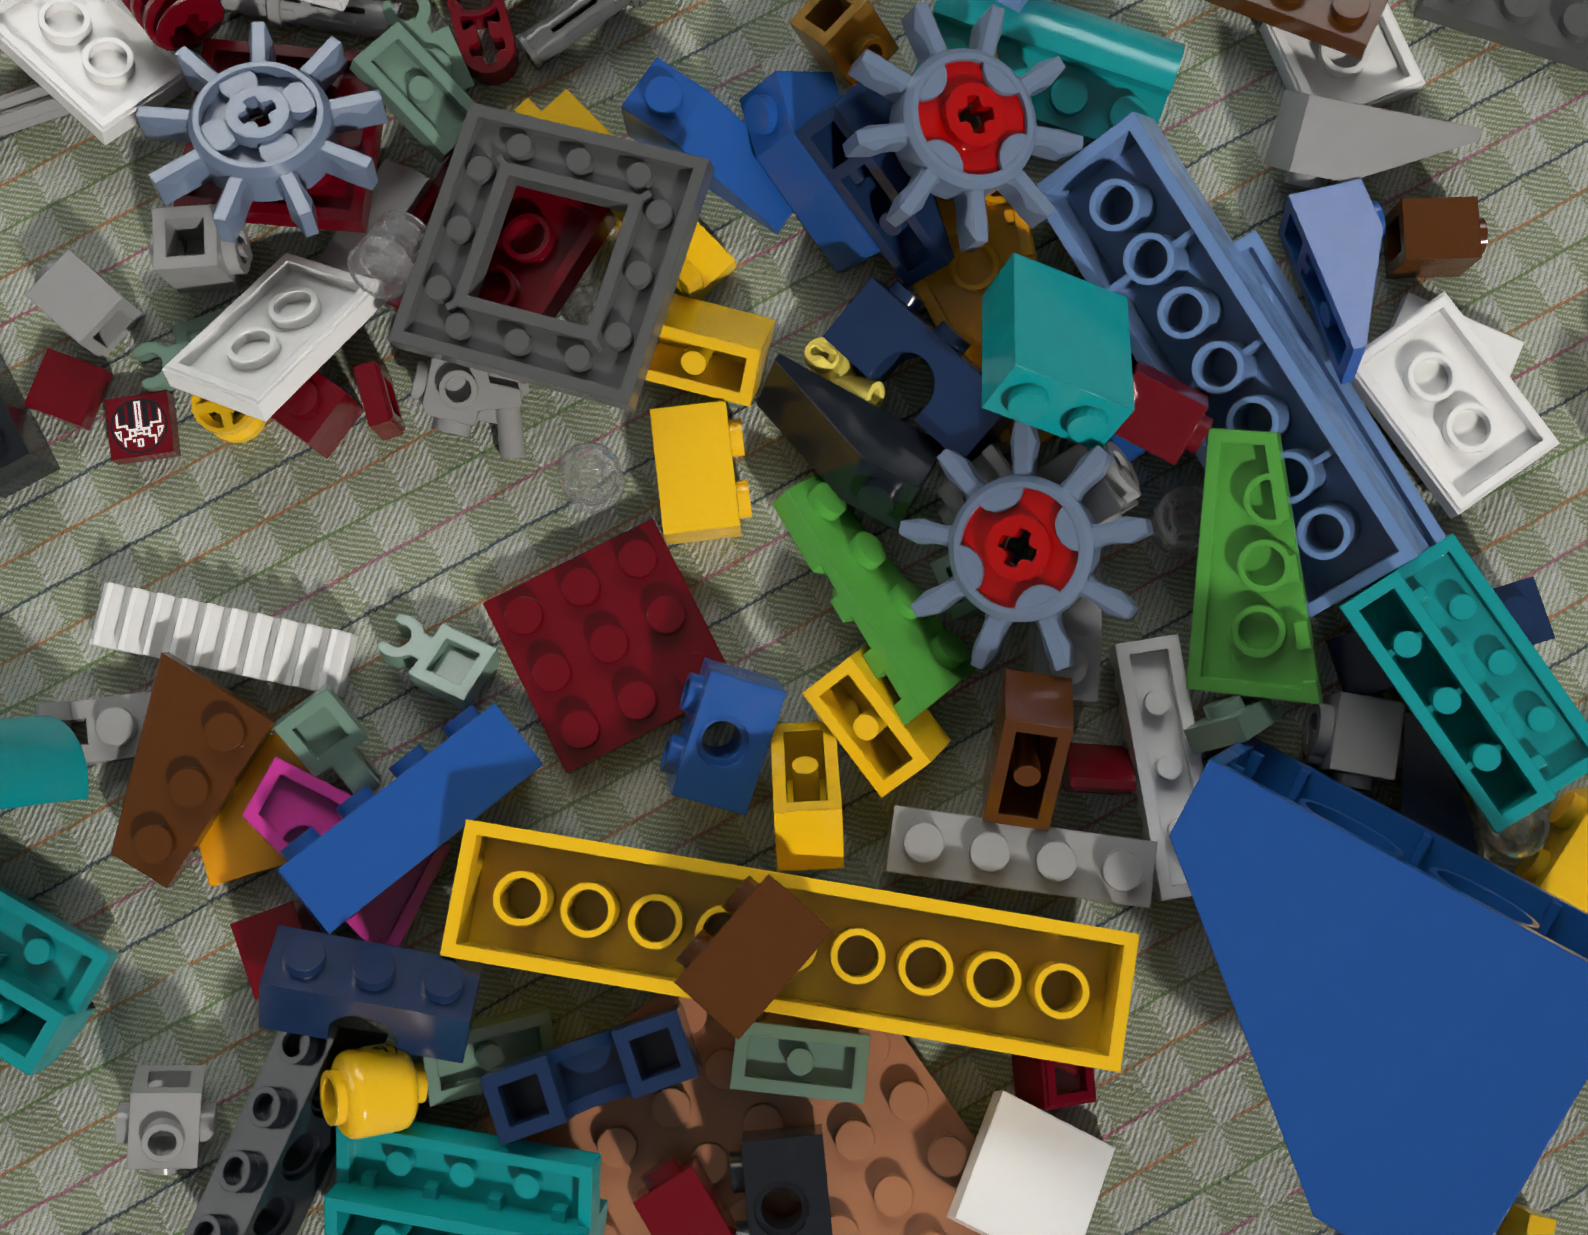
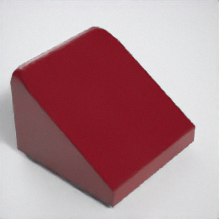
[1061,742,1136,796]
[1012,1054,1097,1110]

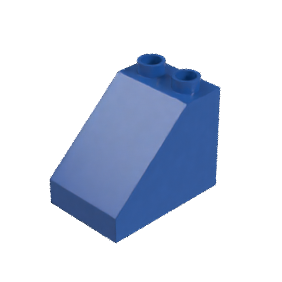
[1169,737,1588,1235]

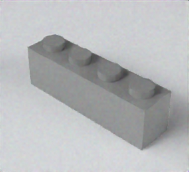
[882,805,1158,908]

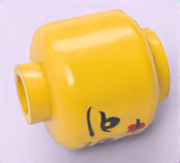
[320,1042,428,1140]

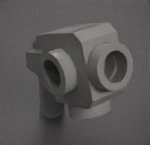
[411,358,530,459]

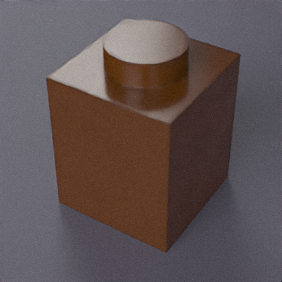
[1383,196,1488,279]

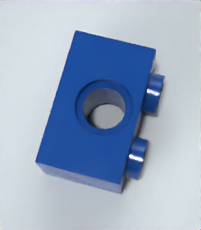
[660,658,787,815]

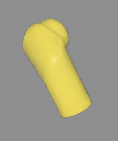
[803,337,885,408]

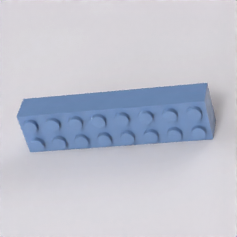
[1036,112,1429,618]

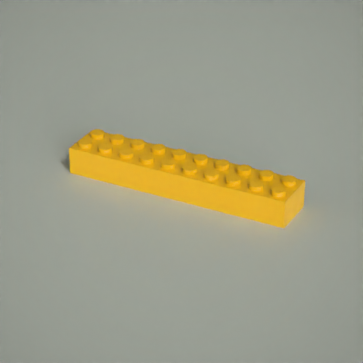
[440,819,1140,1072]

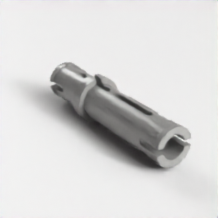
[219,0,406,38]

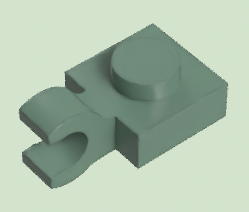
[273,683,381,794]
[1183,694,1285,754]

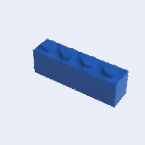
[276,703,543,934]

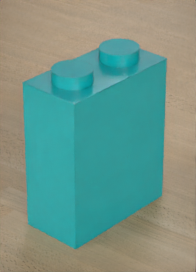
[982,252,1135,449]

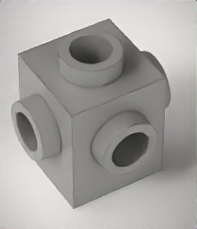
[115,1065,217,1175]

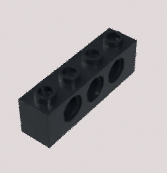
[184,1016,389,1235]
[729,1124,833,1235]

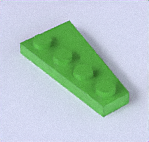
[1186,428,1323,705]
[772,474,977,726]

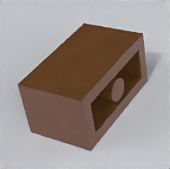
[983,669,1074,831]
[674,874,833,1040]

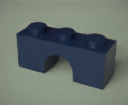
[823,277,1013,462]
[259,925,483,1064]
[480,1002,703,1145]

